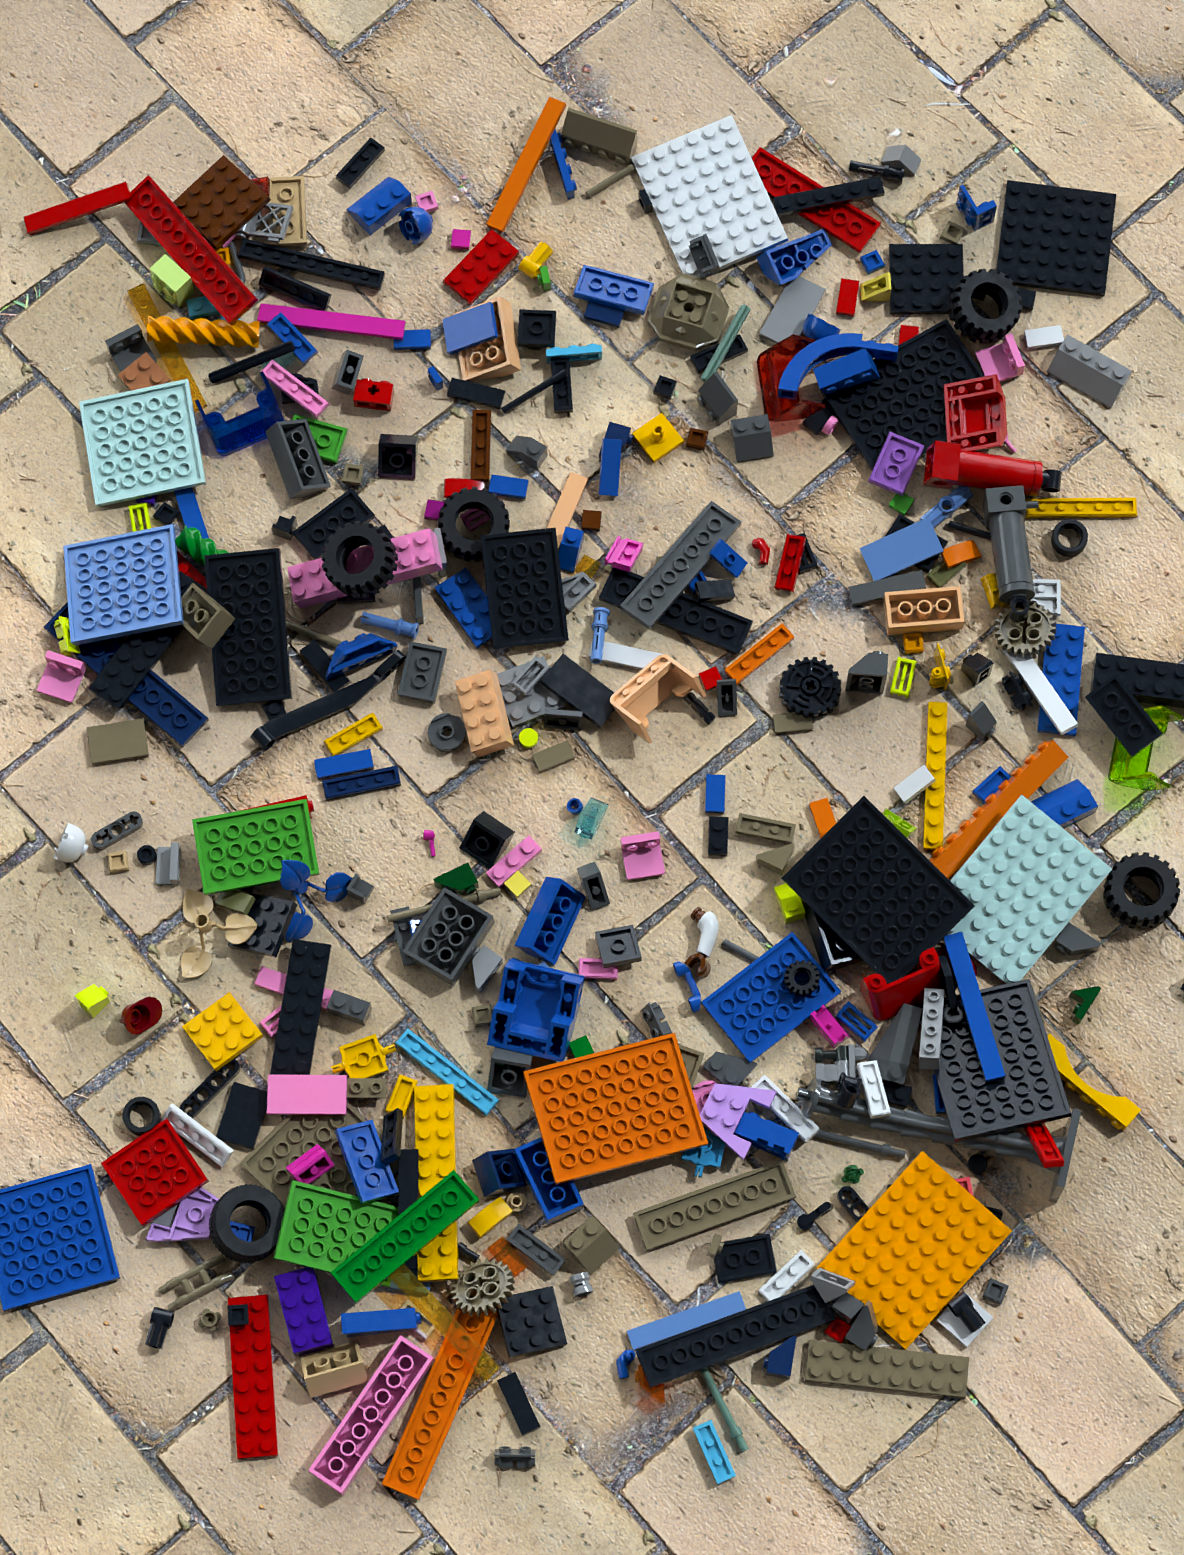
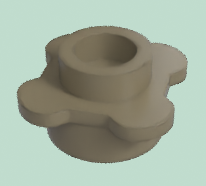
[198,1308,221,1331]

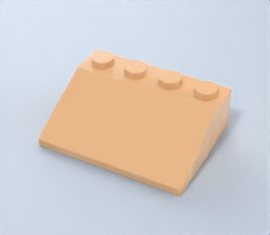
[453,296,521,382]

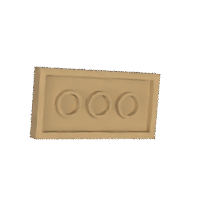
[268,176,307,247]

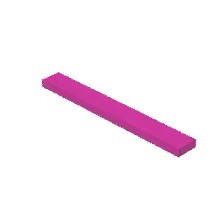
[257,303,406,340]

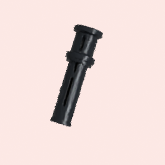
[849,160,905,184]

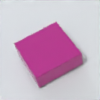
[451,229,471,250]

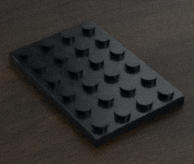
[480,527,569,649]

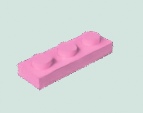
[486,835,542,888]

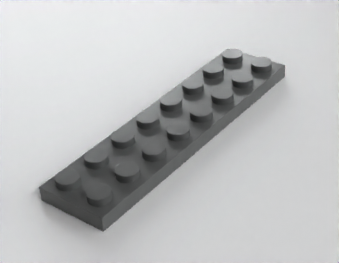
[620,501,741,630]

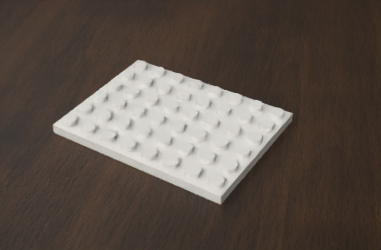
[631,115,788,278]

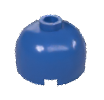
[399,206,433,245]
[803,313,841,344]

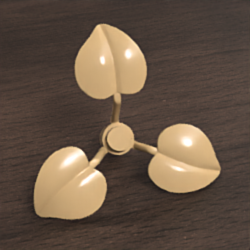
[180,889,257,978]

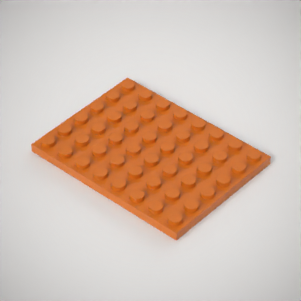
[523,1033,708,1185]

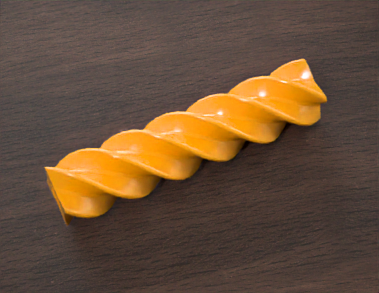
[147,316,260,348]

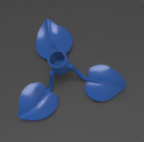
[280,860,353,942]

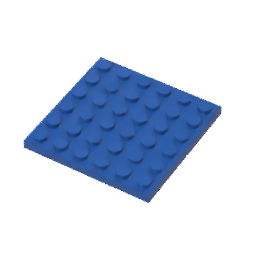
[0,1164,121,1312]

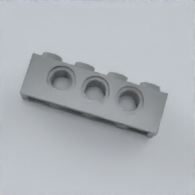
[919,988,945,1070]

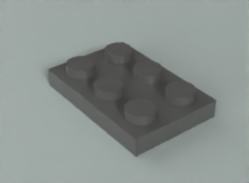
[398,641,447,704]

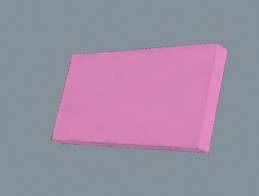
[267,1075,347,1115]

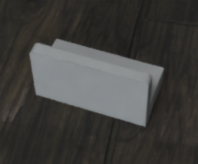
[156,842,181,885]

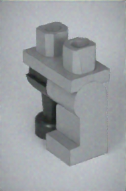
[815,1044,866,1085]

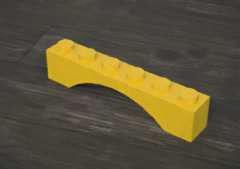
[1047,1033,1141,1131]

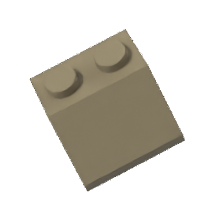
[563,1215,620,1275]

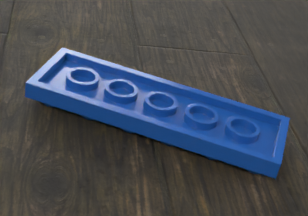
[1037,624,1085,736]

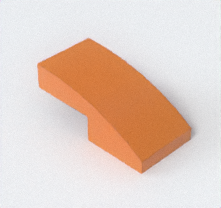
[941,540,982,569]

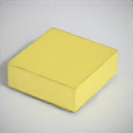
[504,871,531,898]

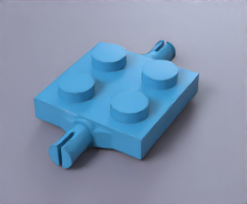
[681,1125,725,1178]

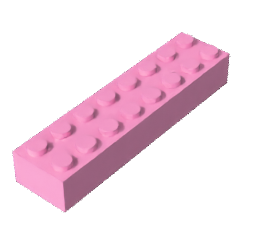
[287,528,443,609]
[308,1335,435,1496]

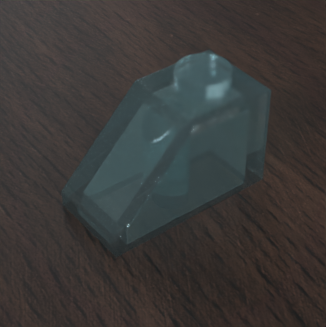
[574,797,609,840]

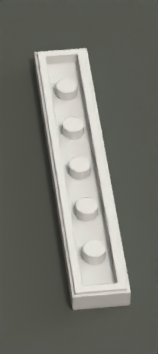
[1002,649,1078,735]

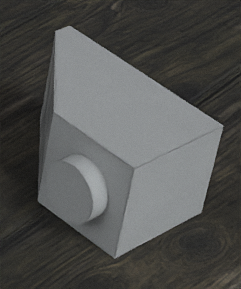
[472,945,503,993]

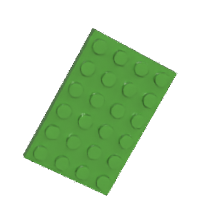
[192,799,320,895]
[273,1180,399,1287]

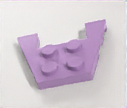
[700,1083,776,1160]
[146,1187,219,1242]

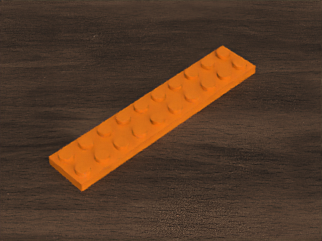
[382,1308,498,1500]

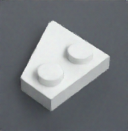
[1028,579,1061,617]

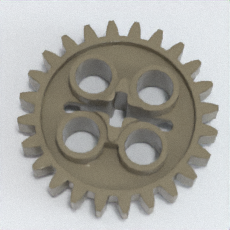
[994,602,1057,658]
[450,1258,515,1317]

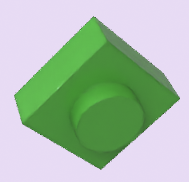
[537,266,551,291]

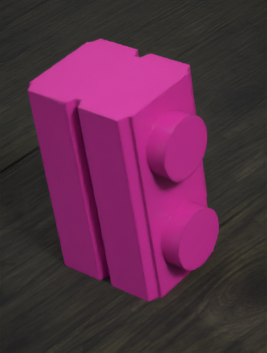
[286,1144,335,1184]

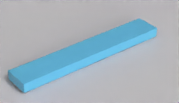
[395,1028,499,1116]

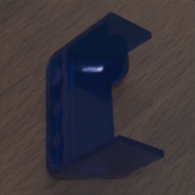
[195,371,284,456]

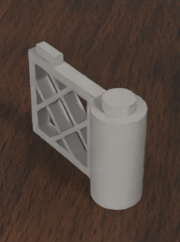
[235,203,294,243]

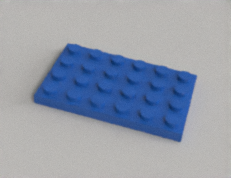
[701,932,841,1063]

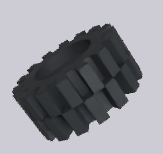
[784,960,820,997]

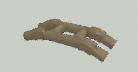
[159,1254,234,1311]

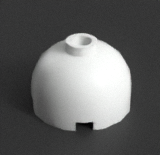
[54,823,88,863]

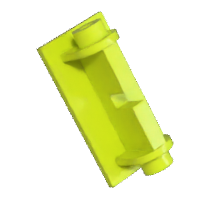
[54,616,81,657]

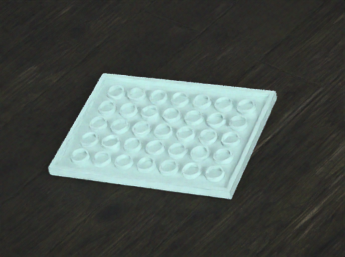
[947,795,1112,984]

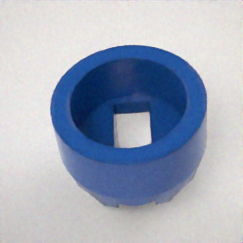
[567,798,583,815]

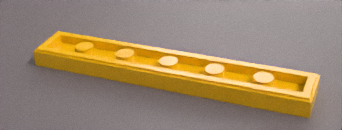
[1025,498,1137,518]

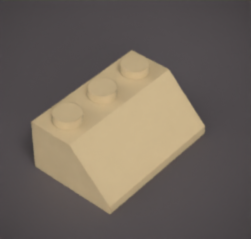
[300,1339,368,1398]

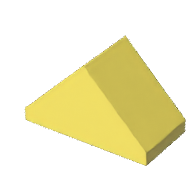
[860,272,891,302]

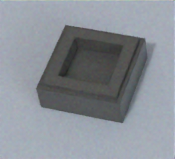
[982,1278,1009,1305]

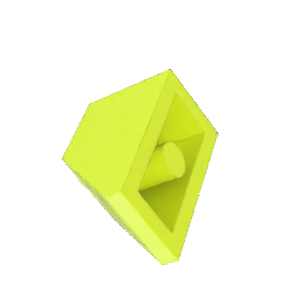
[774,884,805,924]
[75,984,110,1018]

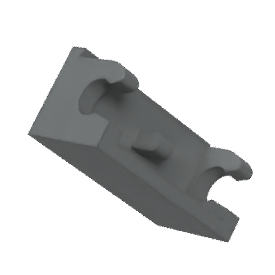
[689,234,720,279]

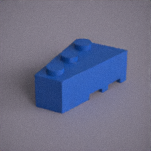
[813,348,880,394]
[734,1112,799,1162]

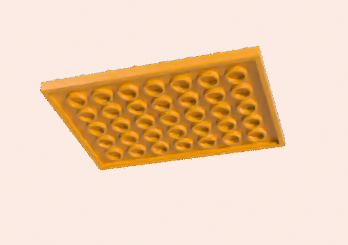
[816,1151,1012,1350]

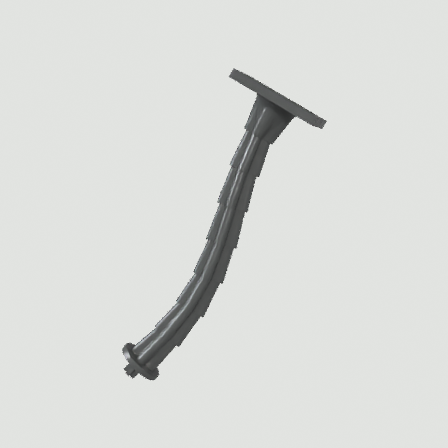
[796,1078,1081,1203]

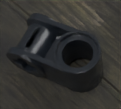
[837,1072,861,1109]

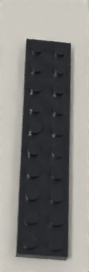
[635,1285,836,1389]

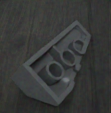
[869,1003,923,1084]

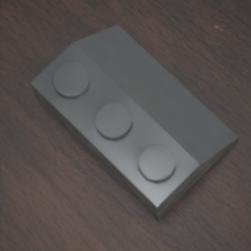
[845,651,888,694]

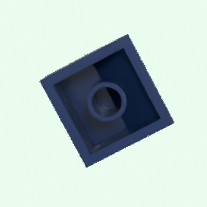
[472,1148,527,1197]

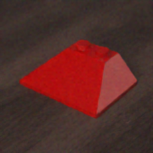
[944,374,1008,452]

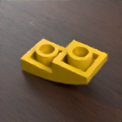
[467,1197,513,1238]

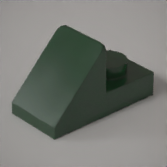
[1069,986,1101,1024]

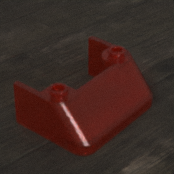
[757,334,825,422]

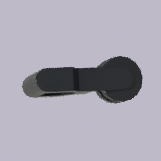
[797,1202,834,1230]

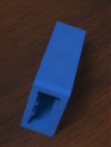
[341,1308,422,1337]

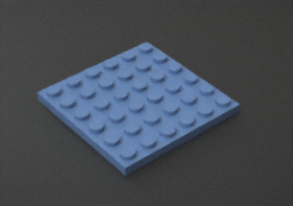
[63,524,184,645]

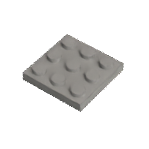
[497,656,565,729]

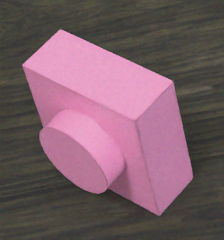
[415,191,438,213]

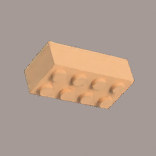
[883,586,964,635]
[455,670,514,757]

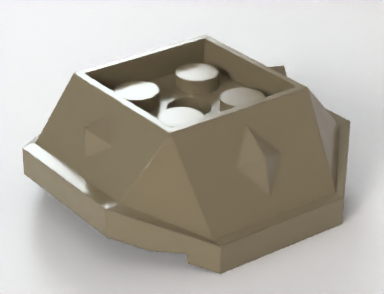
[648,273,729,351]

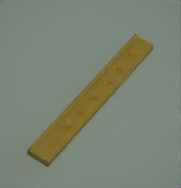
[127,283,207,413]
[389,1264,500,1382]

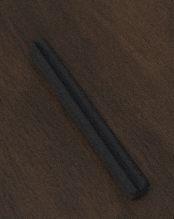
[208,341,295,383]

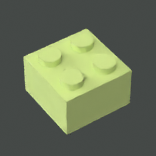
[150,254,195,307]

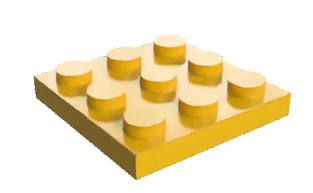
[182,992,264,1071]

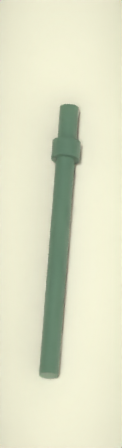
[699,1368,749,1453]

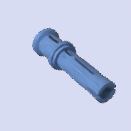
[590,607,610,664]
[361,611,419,639]

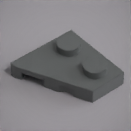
[703,1051,757,1086]

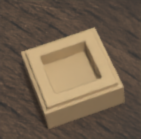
[107,850,129,873]

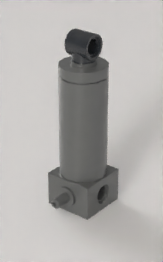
[983,485,1039,622]

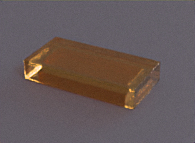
[487,1236,528,1278]

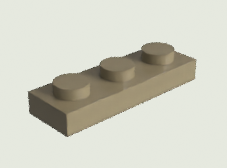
[735,813,796,844]

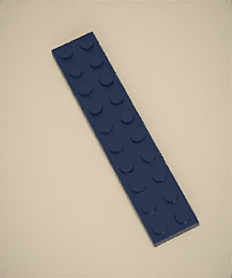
[44,602,209,747]

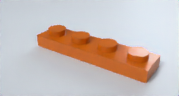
[725,623,795,685]

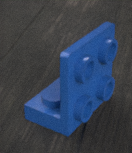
[956,185,997,231]

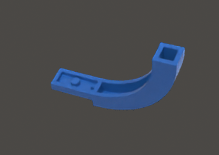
[777,333,899,400]

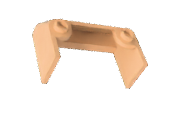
[610,654,706,744]

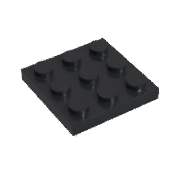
[228,893,298,958]
[496,1286,567,1358]

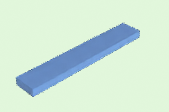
[627,1291,746,1351]

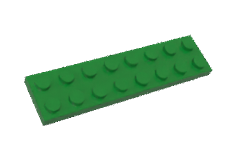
[330,1170,480,1304]

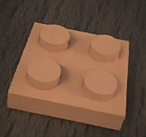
[118,352,170,391]

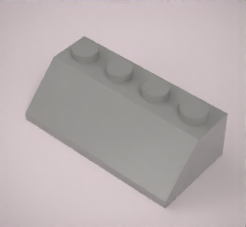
[1047,334,1132,408]

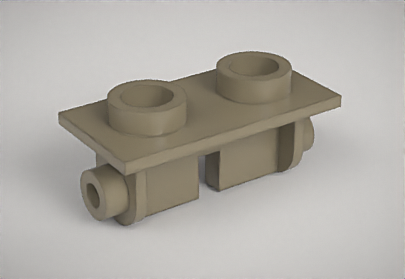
[347,1078,387,1098]

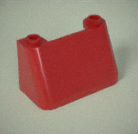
[860,947,944,1021]

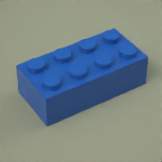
[514,1137,584,1225]

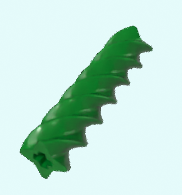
[175,525,229,565]

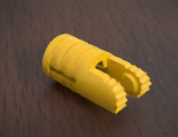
[980,573,1007,609]

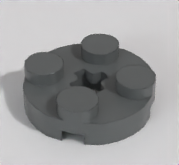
[428,713,466,752]

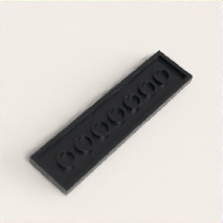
[599,567,753,656]
[88,571,207,711]
[267,939,332,1092]

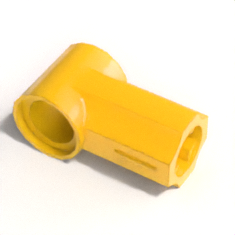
[518,242,553,279]

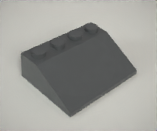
[402,888,495,987]

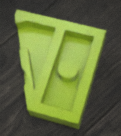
[883,808,917,838]

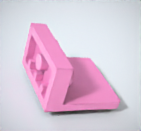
[976,333,1025,382]
[37,650,86,703]
[621,831,665,880]

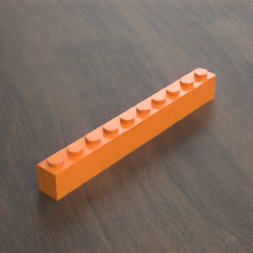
[929,740,1068,879]

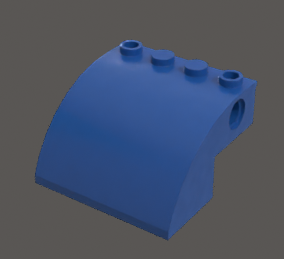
[487,959,585,1062]

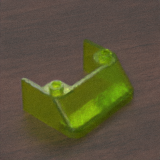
[1108,706,1183,791]

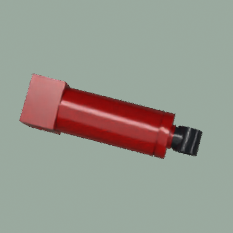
[923,441,1062,496]

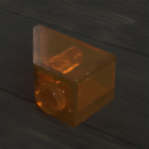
[634,1365,665,1406]

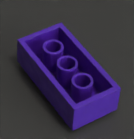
[274,1267,334,1357]

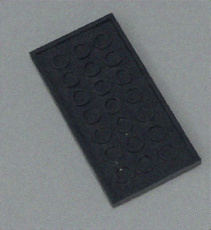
[204,548,293,707]

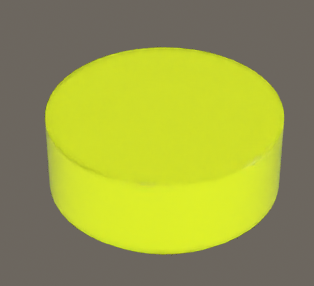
[519,728,538,748]

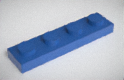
[549,129,577,200]

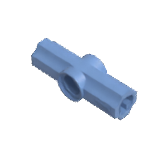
[920,486,973,528]

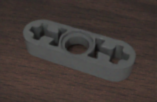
[91,811,143,850]

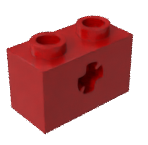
[353,378,394,411]

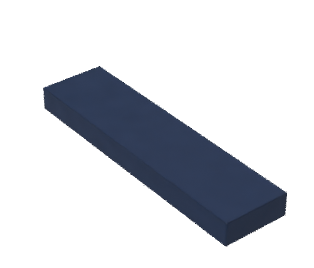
[322,766,401,801]

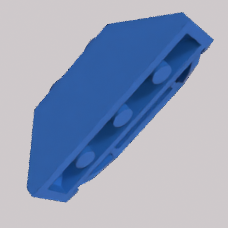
[325,633,397,680]

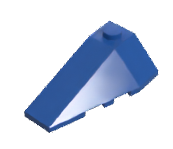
[756,229,832,286]

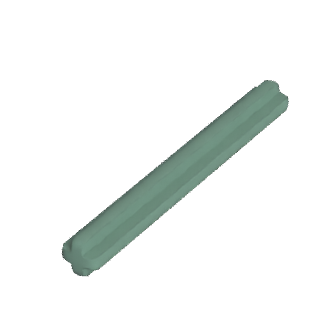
[701,304,750,383]

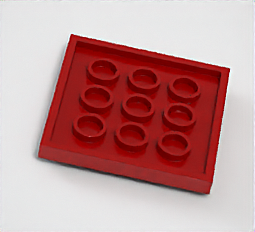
[101,1118,209,1227]

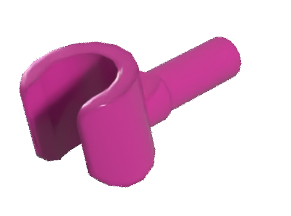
[423,830,436,857]

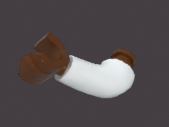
[685,907,719,979]

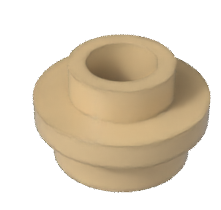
[507,1192,527,1212]

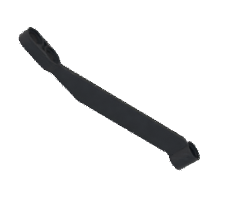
[250,650,406,751]

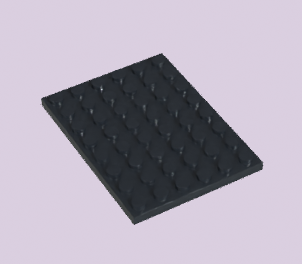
[820,319,984,471]
[781,796,975,984]
[915,979,1071,1143]

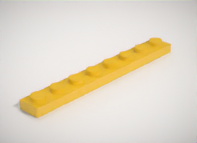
[923,702,948,850]

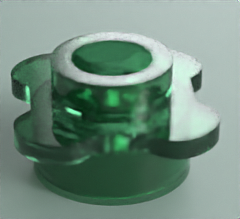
[841,1165,864,1184]

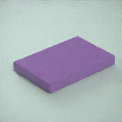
[868,432,924,496]

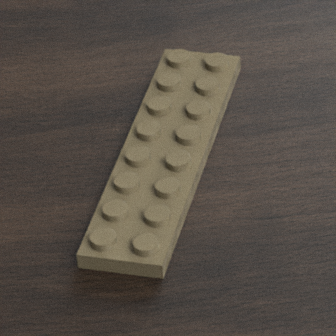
[633,1160,796,1251]
[805,1340,969,1398]

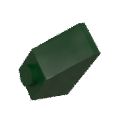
[433,862,479,896]

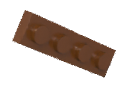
[470,410,491,482]

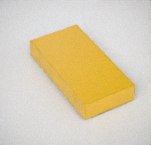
[385,1074,418,1118]

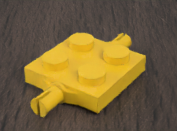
[331,1034,397,1078]

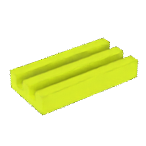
[128,503,151,532]
[890,657,916,698]

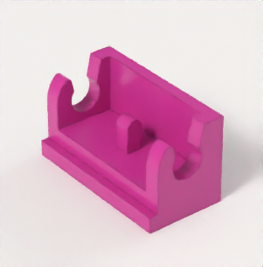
[809,1005,849,1049]

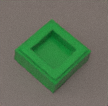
[569,1035,594,1058]

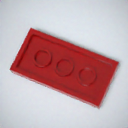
[443,229,519,305]

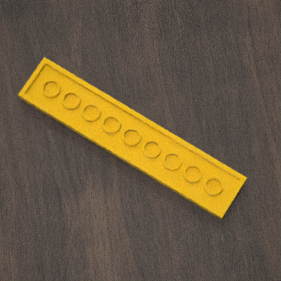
[414,1084,459,1282]

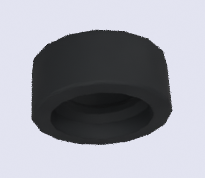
[1051,519,1088,557]
[122,1097,161,1136]

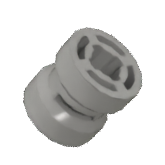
[569,1272,593,1297]

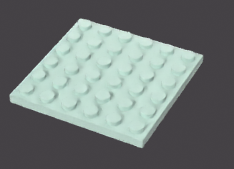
[79,379,206,507]

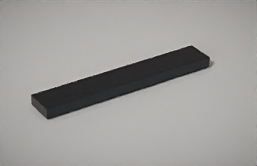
[398,1149,419,1269]

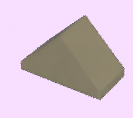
[756,843,794,875]

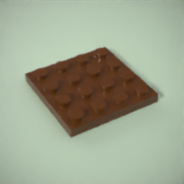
[173,155,271,249]

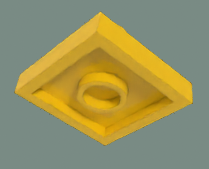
[632,413,684,463]

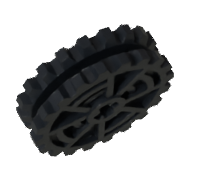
[779,657,841,720]

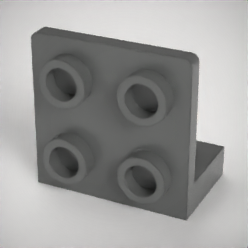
[105,324,157,372]

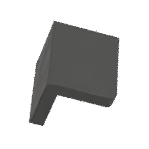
[346,873,374,904]

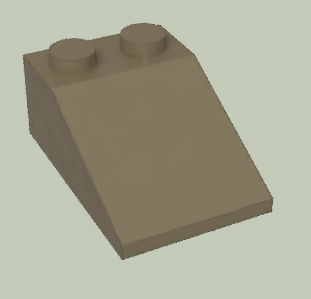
[181,583,235,648]

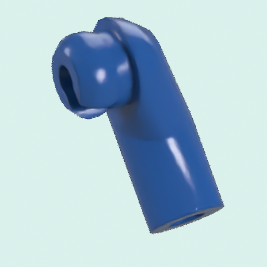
[616,1350,636,1379]

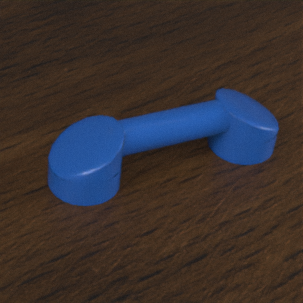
[673,961,701,1013]

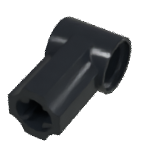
[947,1291,986,1334]
[145,1307,175,1349]

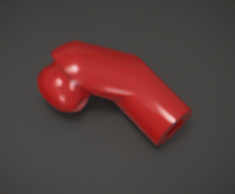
[752,538,770,565]

